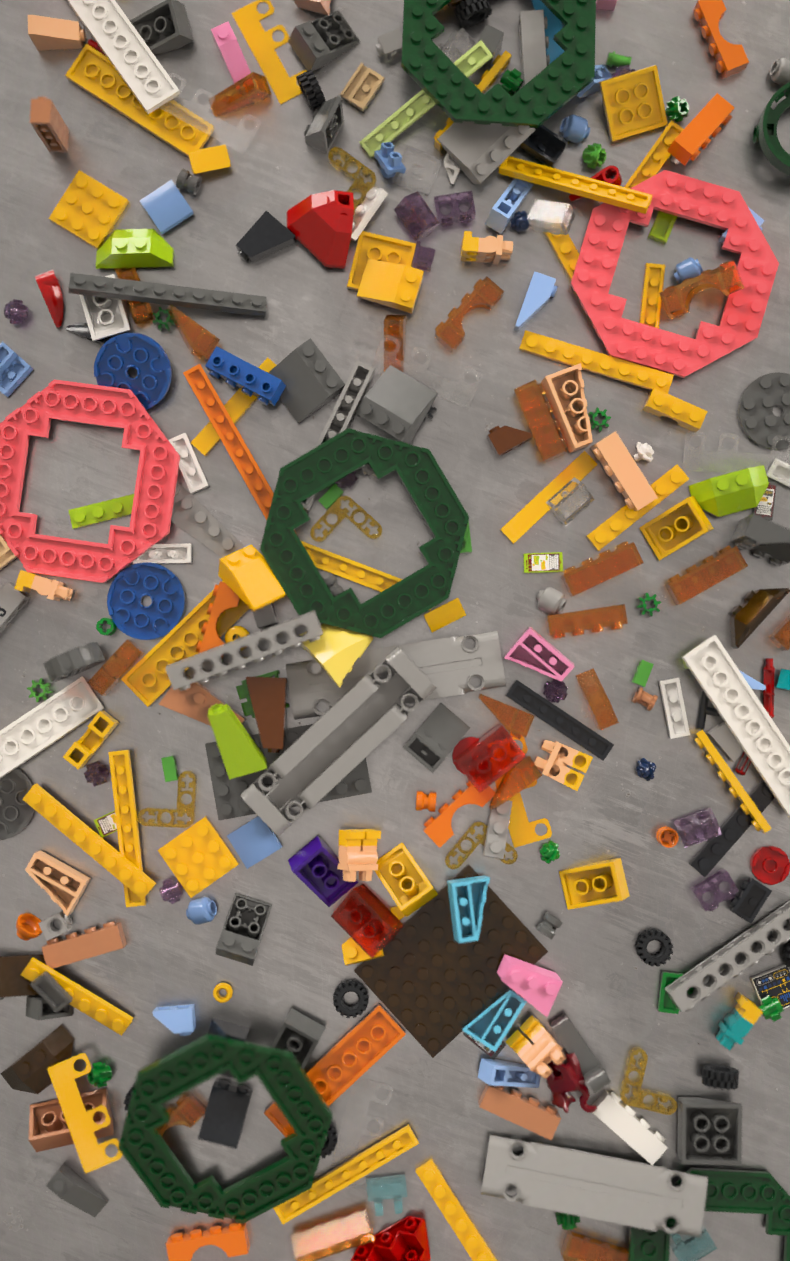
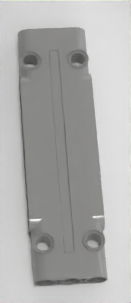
[286,631,506,720]
[240,647,437,836]
[481,1135,708,1238]

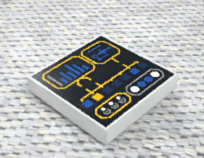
[750,964,790,1009]

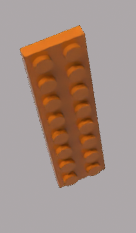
[264,1004,406,1137]

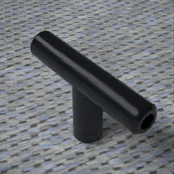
[697,690,721,730]

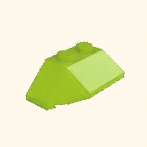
[96,229,174,269]
[688,465,769,517]

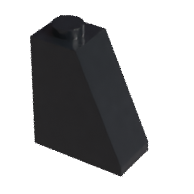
[236,211,297,263]

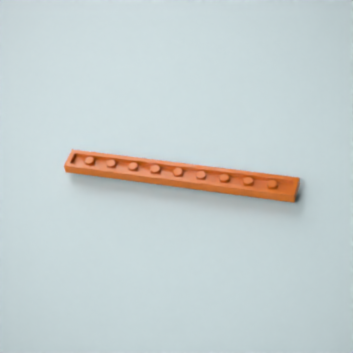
[183,364,295,531]

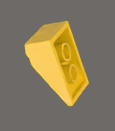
[357,259,424,314]
[640,496,714,561]
[218,544,286,612]
[374,843,439,917]
[559,858,630,910]

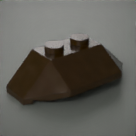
[730,588,790,649]
[1,1024,75,1094]

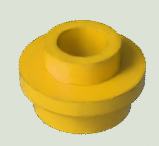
[213,983,233,1003]

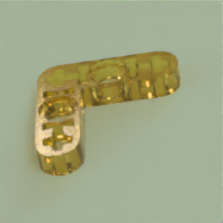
[328,147,376,215]
[310,496,382,542]
[137,771,197,828]
[445,821,518,869]
[620,1047,677,1115]

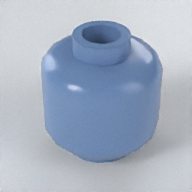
[560,114,590,143]
[673,257,704,286]
[186,897,217,925]

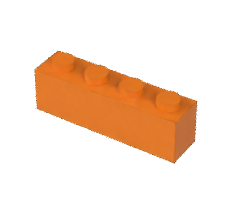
[667,93,735,166]

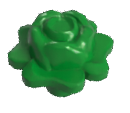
[540,840,560,864]

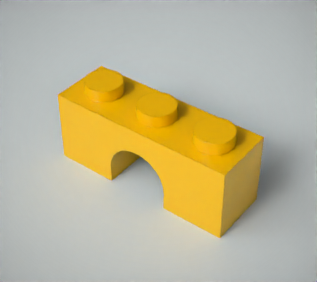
[642,388,708,433]
[63,711,119,769]

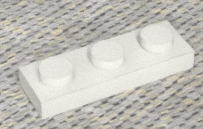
[351,187,388,241]
[169,433,209,494]
[133,543,192,564]
[659,678,690,739]

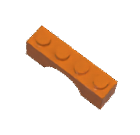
[693,0,749,78]
[196,581,241,660]
[423,776,496,848]
[166,1222,250,1261]

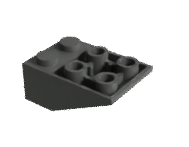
[288,10,360,71]
[403,703,470,773]
[216,893,272,966]

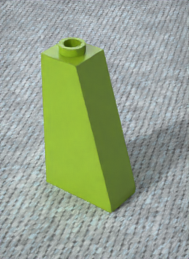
[208,703,267,780]

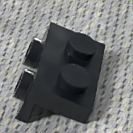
[520,125,568,167]
[730,878,772,924]

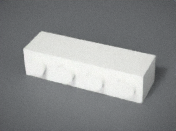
[592,1089,668,1166]

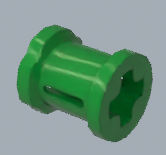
[96,618,117,636]

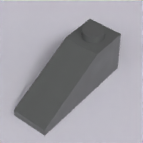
[46,1163,108,1217]

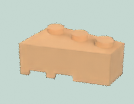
[25,850,91,916]

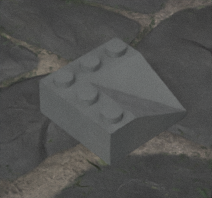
[731,514,790,566]
[677,1097,742,1165]

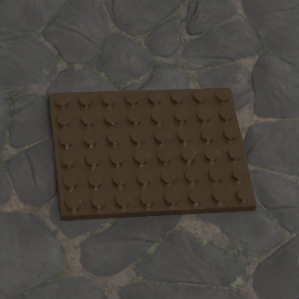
[354,864,548,1058]

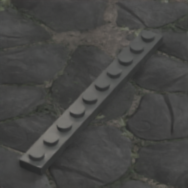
[69,273,266,317]

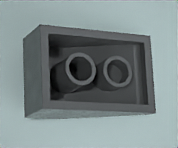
[130,0,194,55]
[304,96,344,154]
[271,1008,326,1070]

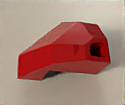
[286,190,354,269]
[351,1216,431,1261]

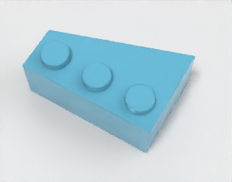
[447,875,490,943]
[462,989,527,1052]

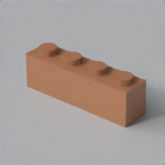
[30,97,69,152]
[41,921,127,969]
[478,1083,561,1140]

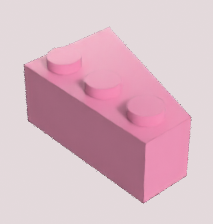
[504,627,575,682]
[497,954,563,1017]

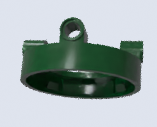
[753,82,790,176]

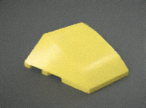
[299,623,373,687]

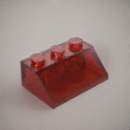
[453,724,527,793]
[331,884,404,958]

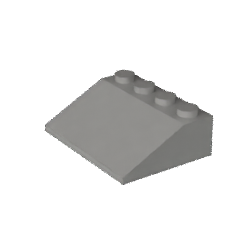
[437,85,536,185]

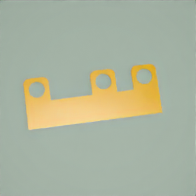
[232,0,307,104]
[487,735,552,848]
[47,1053,123,1174]

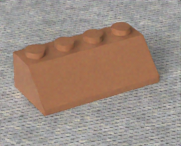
[29,1088,113,1152]

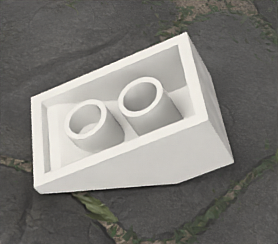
[79,274,130,341]

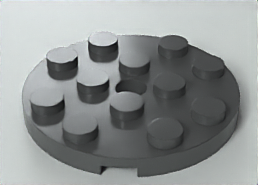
[738,372,790,450]
[0,768,35,840]

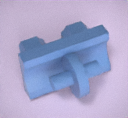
[374,142,406,178]

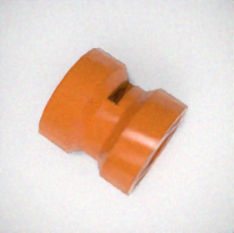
[416,791,436,812]
[656,826,679,848]

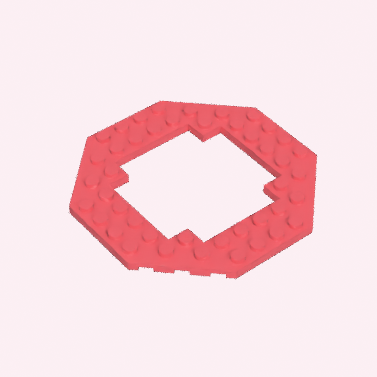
[570,170,779,378]
[0,379,180,583]

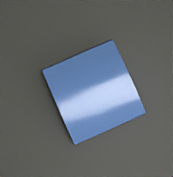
[140,180,194,235]
[0,341,34,397]
[227,816,283,869]

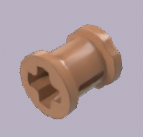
[632,687,658,711]

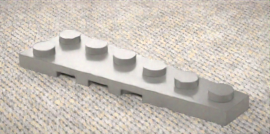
[171,481,244,558]

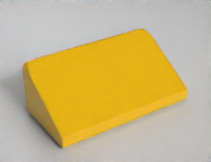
[188,144,231,174]
[423,598,466,633]

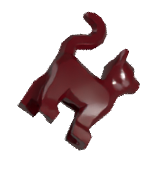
[546,1053,597,1113]

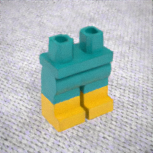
[716,992,763,1051]

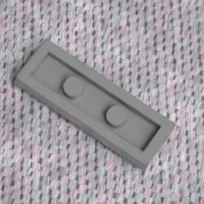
[483,797,512,860]

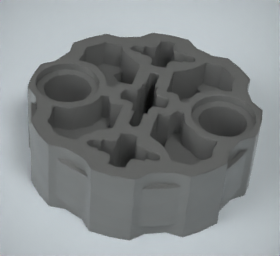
[43,642,105,682]

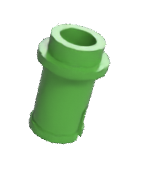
[606,51,632,70]

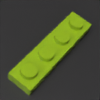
[68,494,134,530]

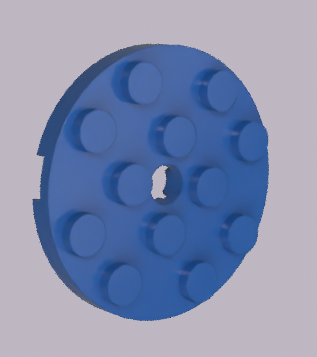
[94,333,172,409]
[107,562,186,640]

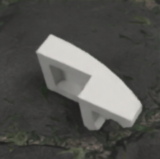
[443,153,461,185]

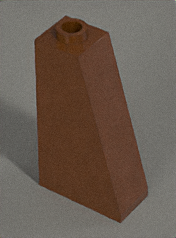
[246,677,287,753]

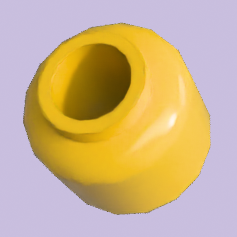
[225,626,250,651]

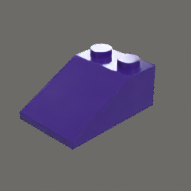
[288,835,359,907]

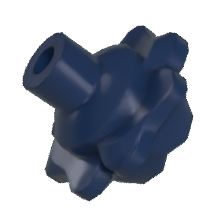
[510,211,532,232]
[636,758,656,781]

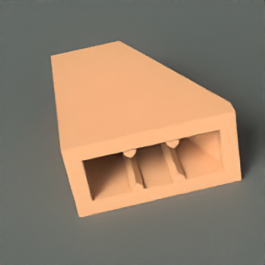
[28,15,86,51]

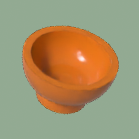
[16,913,42,941]

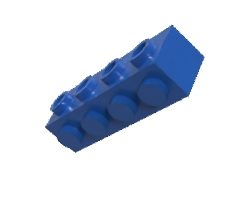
[205,346,286,406]

